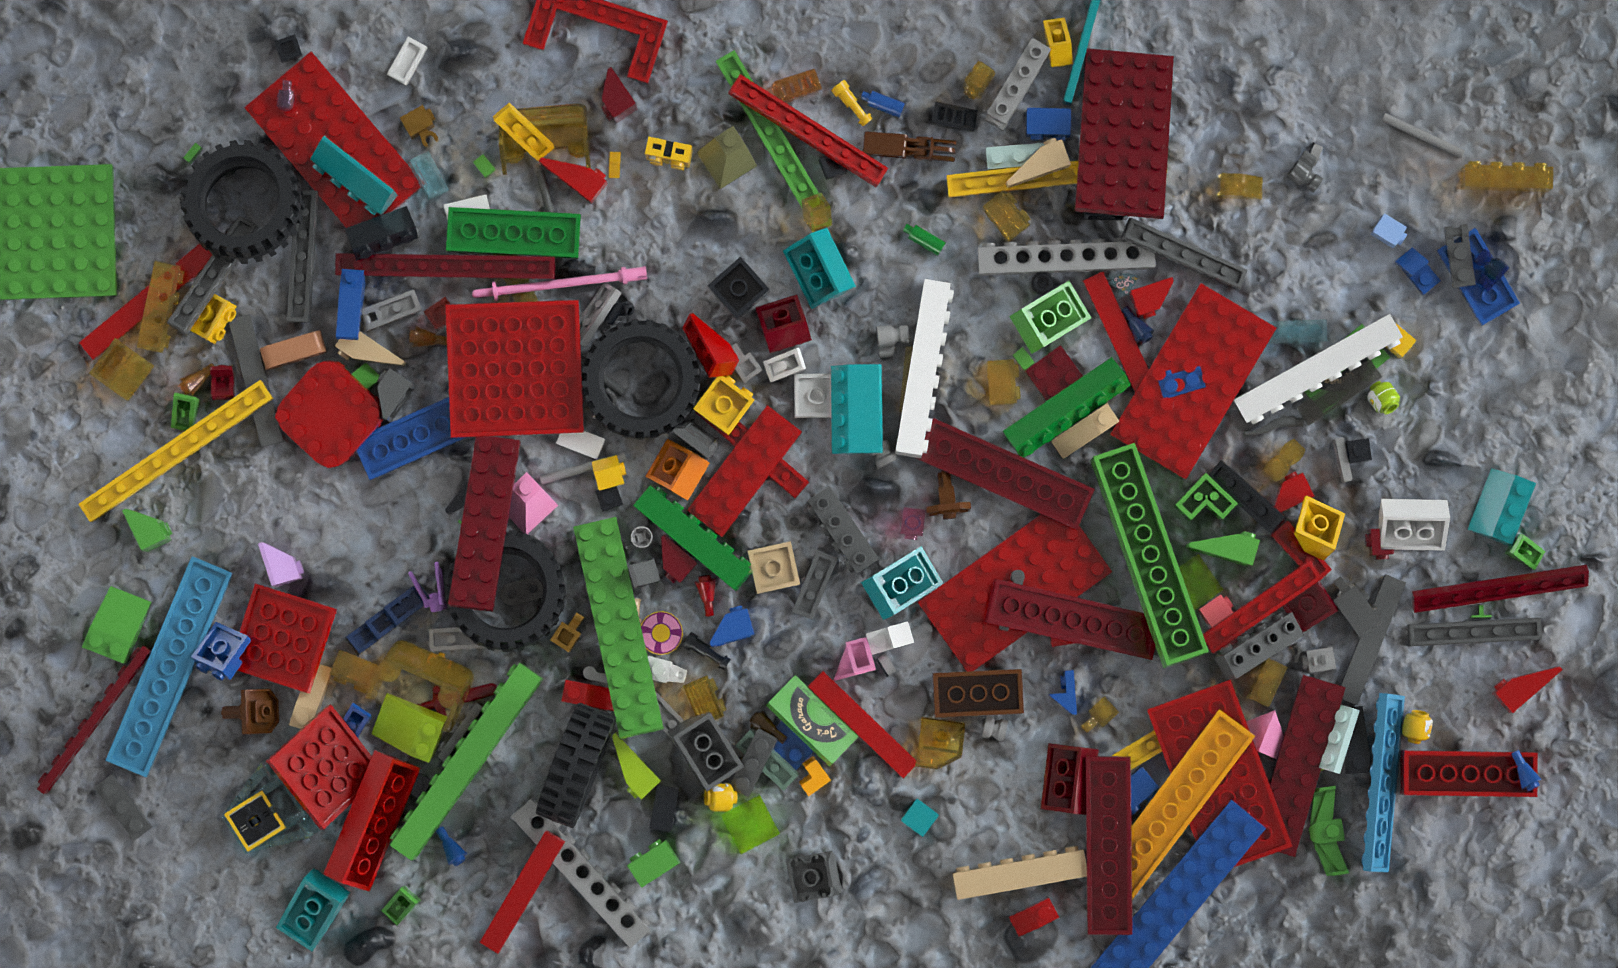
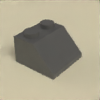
[377,369,416,422]

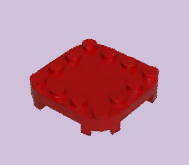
[275,360,383,468]

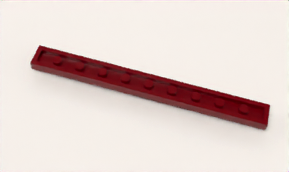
[335,253,555,279]

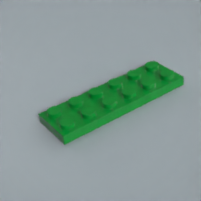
[446,207,581,259]

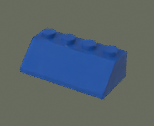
[710,605,755,648]

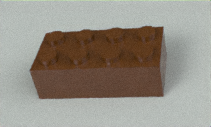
[932,669,1024,718]

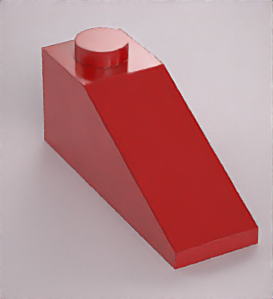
[539,157,608,204]
[682,313,739,378]
[1492,666,1563,713]
[561,680,614,711]

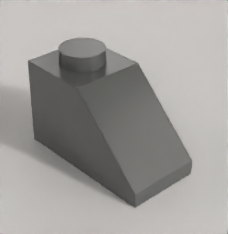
[628,559,664,588]

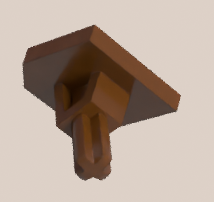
[926,470,971,520]
[221,689,279,734]

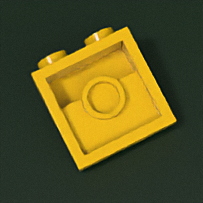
[190,294,237,344]
[693,375,755,436]

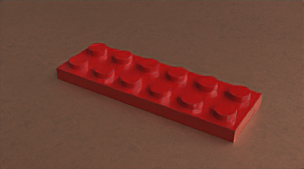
[687,405,802,537]

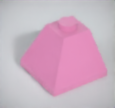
[509,472,558,534]

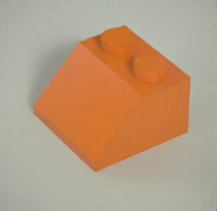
[645,439,710,501]

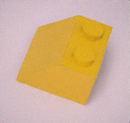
[1294,496,1345,560]

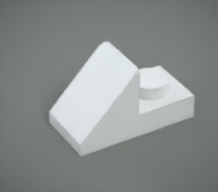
[763,348,806,382]
[866,622,914,655]

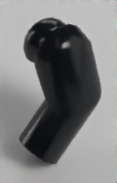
[604,301,635,326]

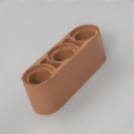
[260,331,327,370]

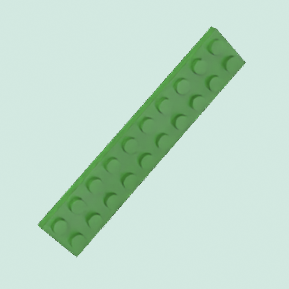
[573,517,664,739]

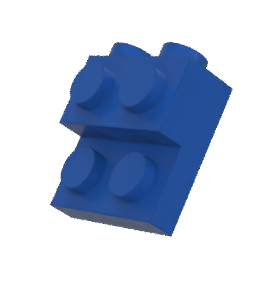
[1158,366,1206,398]
[191,622,251,681]

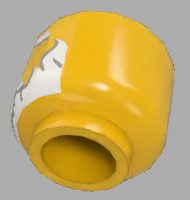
[1402,710,1433,744]
[704,783,738,812]

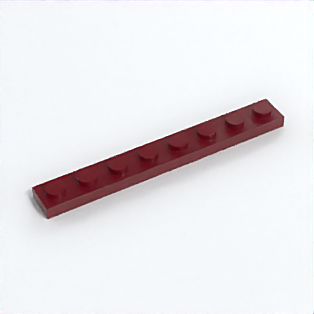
[1412,564,1589,613]
[37,646,152,794]

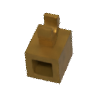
[400,105,439,148]
[550,612,585,652]

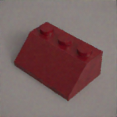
[1040,743,1099,815]

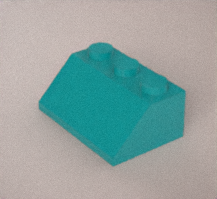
[782,228,856,309]
[1467,468,1536,546]

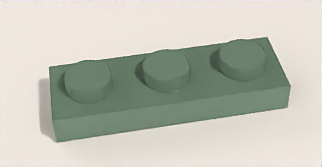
[735,729,800,791]

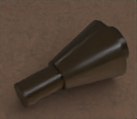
[750,711,787,744]

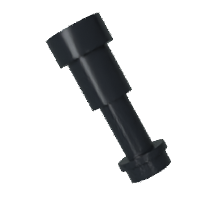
[682,631,731,670]

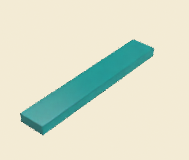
[1062,0,1100,106]

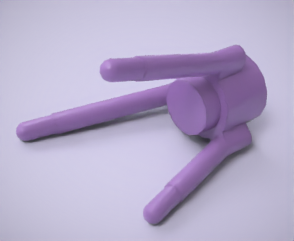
[408,562,448,612]

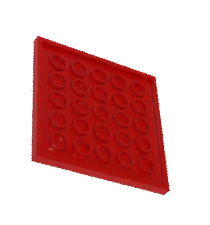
[445,300,584,438]

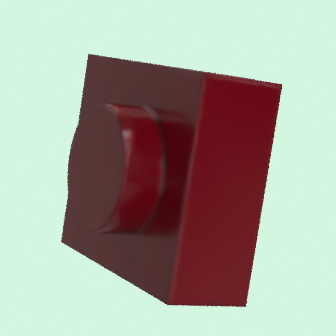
[210,365,235,401]
[1365,528,1394,560]

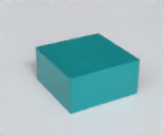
[901,798,939,837]

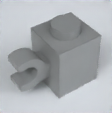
[1301,647,1336,673]

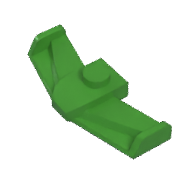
[1308,785,1349,876]

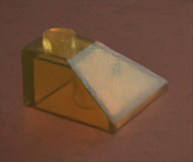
[915,717,965,770]

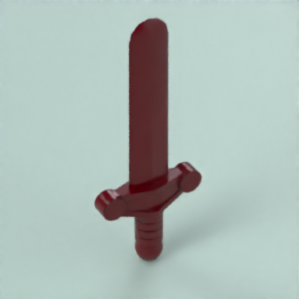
[417,683,497,716]

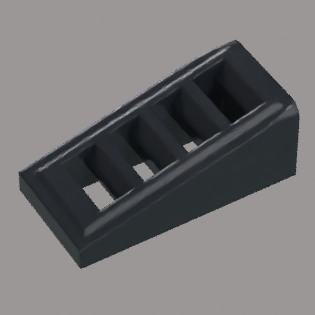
[931,102,978,132]

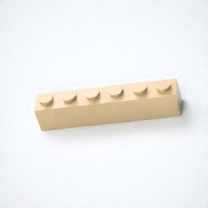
[952,846,1087,900]

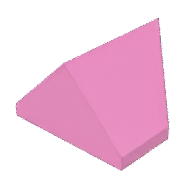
[833,637,876,681]
[1246,710,1284,759]

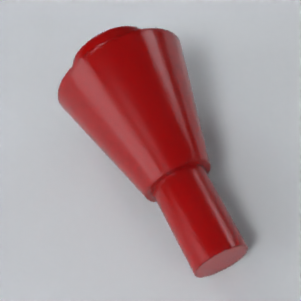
[694,575,716,616]

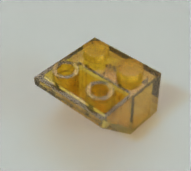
[89,338,155,401]

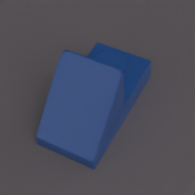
[1395,247,1441,295]
[1048,670,1077,715]
[343,703,372,738]

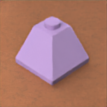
[258,542,304,587]

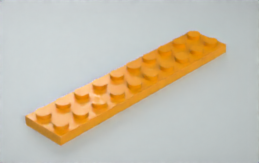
[1132,709,1255,900]

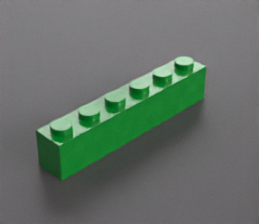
[1003,357,1131,458]
[633,485,753,591]

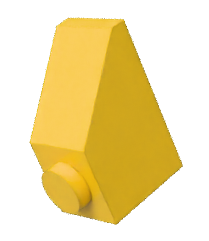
[1043,17,1073,67]

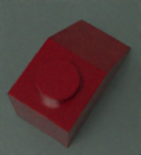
[661,534,698,584]

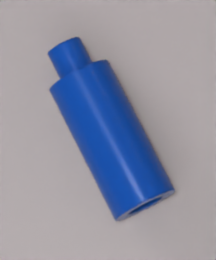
[861,91,905,118]

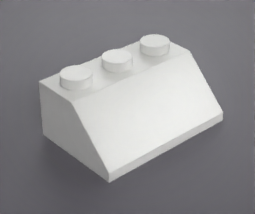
[1379,499,1450,550]

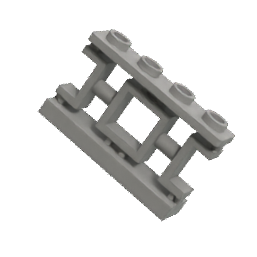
[985,38,1051,131]

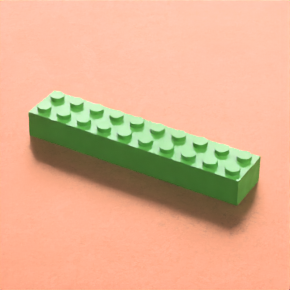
[1090,443,1209,669]
[390,663,544,861]

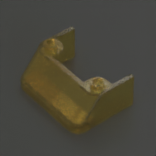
[499,104,591,175]
[365,640,474,733]

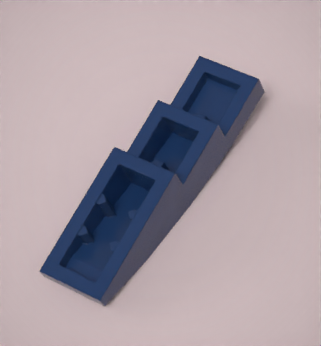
[345,582,429,656]

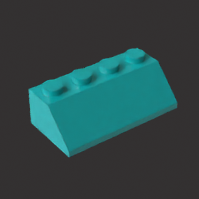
[310,136,398,216]
[831,364,883,455]

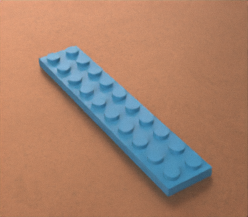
[105,556,234,777]

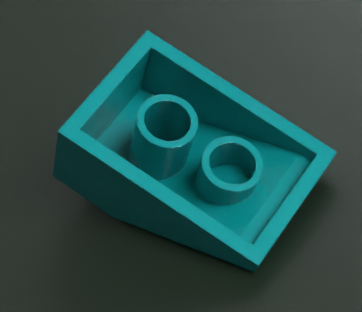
[861,546,944,620]
[276,868,350,952]

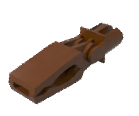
[862,131,957,162]

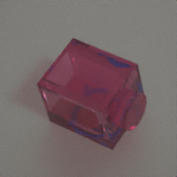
[900,507,926,540]

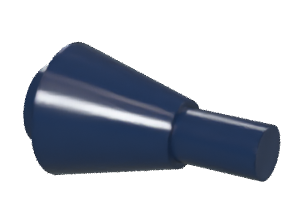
[1121,306,1154,344]

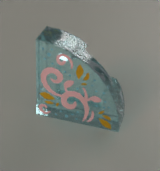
[1109,273,1139,296]

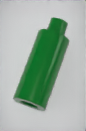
[903,224,946,256]

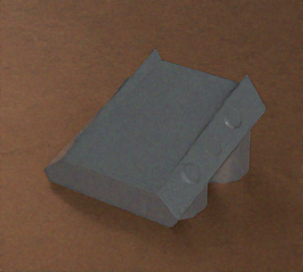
[673,418,719,460]
[786,851,842,903]

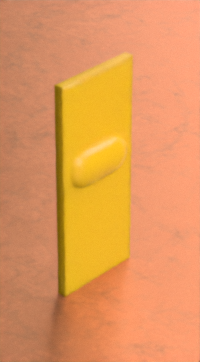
[609,152,621,178]

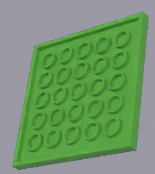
[0,164,117,300]

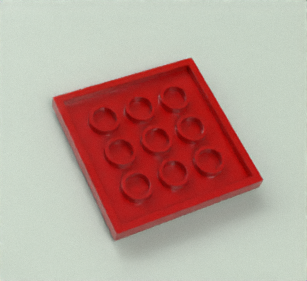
[237,583,337,694]
[266,704,372,830]

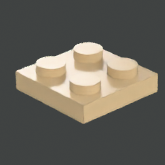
[748,541,800,594]

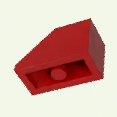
[1129,277,1174,319]
[1273,471,1314,512]
[1009,896,1059,937]

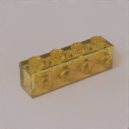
[1461,161,1553,192]
[137,260,184,353]

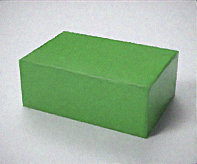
[183,143,203,164]
[473,154,496,178]
[1012,347,1035,371]

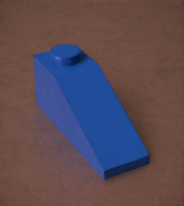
[336,269,366,340]

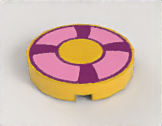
[641,611,683,655]

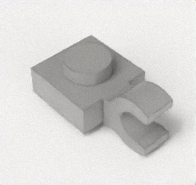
[732,343,762,383]

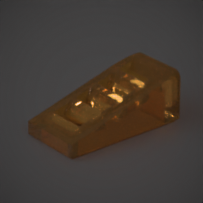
[772,69,822,103]

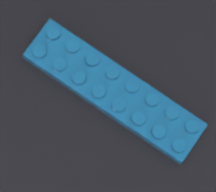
[1362,693,1405,872]

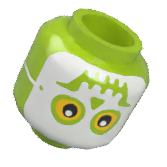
[1367,381,1400,415]

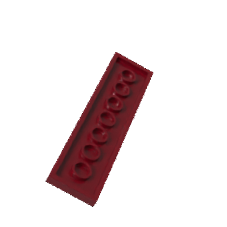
[916,418,1095,530]
[448,436,521,612]
[985,579,1155,660]
[1270,674,1346,857]
[1086,756,1133,935]

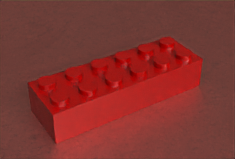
[323,750,421,892]
[1400,750,1538,797]

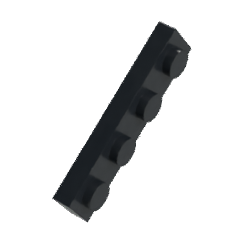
[1209,460,1287,534]

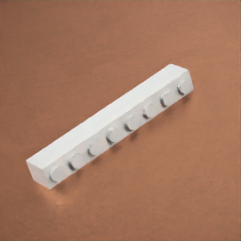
[895,279,954,458]
[1234,314,1403,424]

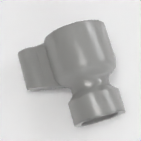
[876,325,909,359]

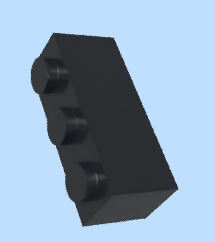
[345,206,418,261]

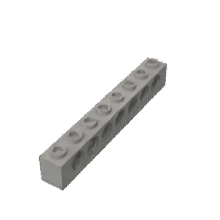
[977,238,1156,276]
[511,799,651,949]

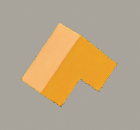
[799,756,831,796]

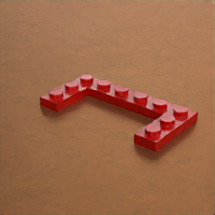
[523,0,668,84]

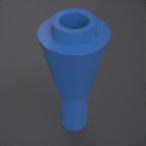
[1511,750,1542,791]
[436,826,467,866]

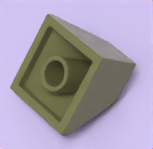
[697,126,757,189]

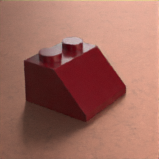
[601,67,638,124]
[755,294,812,353]

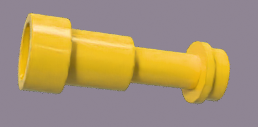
[831,80,873,127]

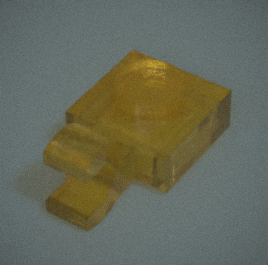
[1081,696,1119,733]

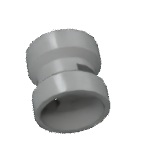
[871,439,897,469]
[631,526,653,549]
[982,715,1008,742]

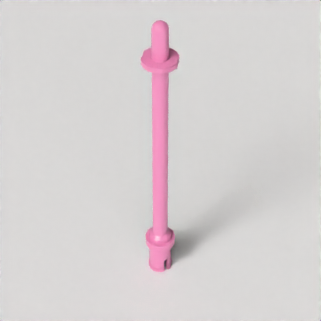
[472,266,647,302]

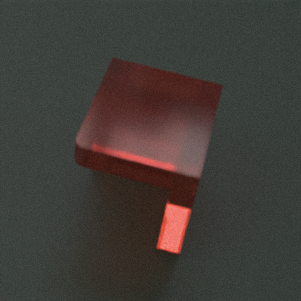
[423,297,450,331]

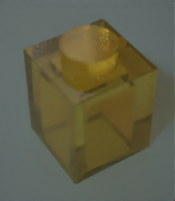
[801,193,832,232]

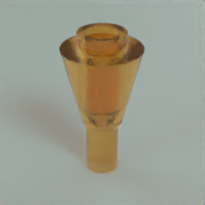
[409,326,447,347]
[178,363,214,396]

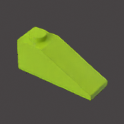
[612,733,661,799]

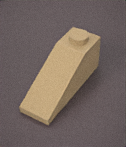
[1006,138,1071,188]
[335,331,406,367]
[1051,403,1119,459]
[289,664,333,729]

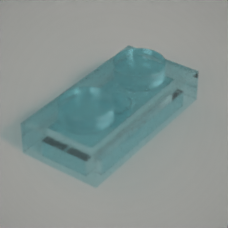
[408,151,449,201]

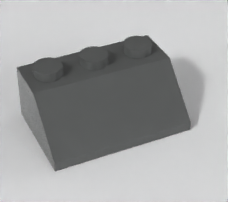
[668,712,744,791]

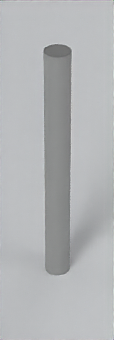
[1382,113,1465,158]
[540,452,627,484]

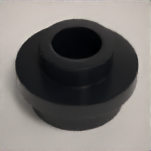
[1031,273,1053,295]

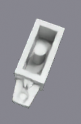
[648,656,687,683]

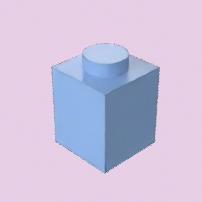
[1370,213,1407,248]

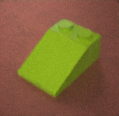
[371,693,448,763]

